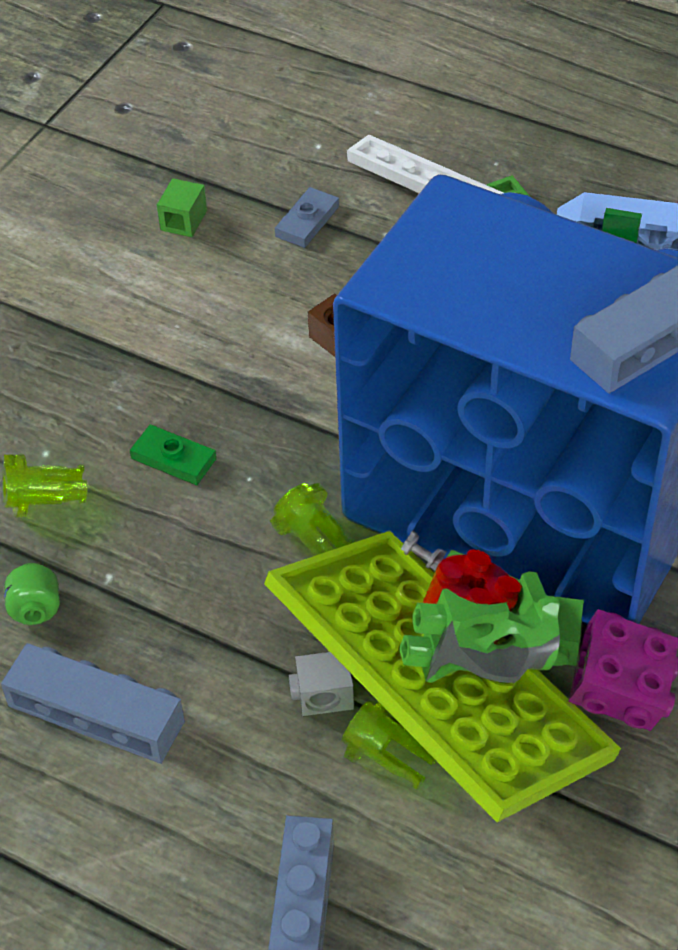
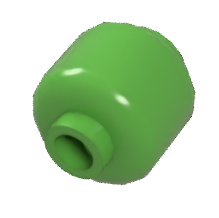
[4,563,60,625]

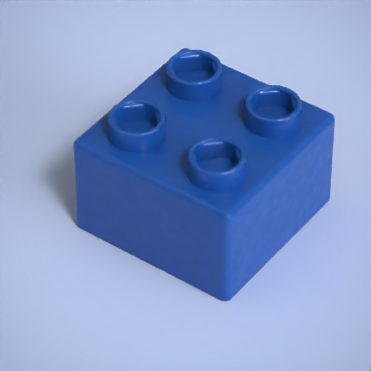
[333,174,678,626]

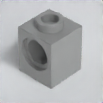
[289,652,354,716]

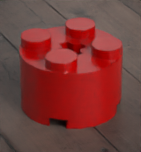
[423,549,521,644]

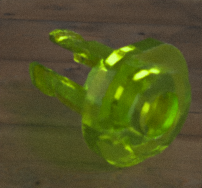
[2,454,87,518]
[270,483,356,555]
[341,701,437,791]

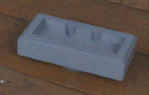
[275,187,339,248]

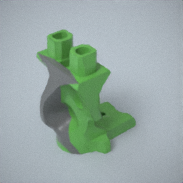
[400,571,560,683]

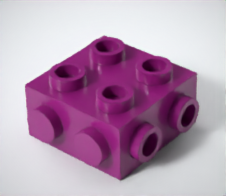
[568,609,678,731]

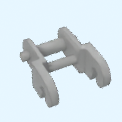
[401,531,447,570]

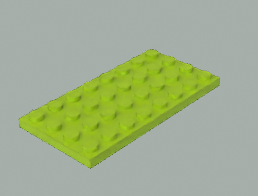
[264,531,621,823]

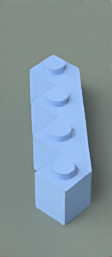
[556,192,678,250]

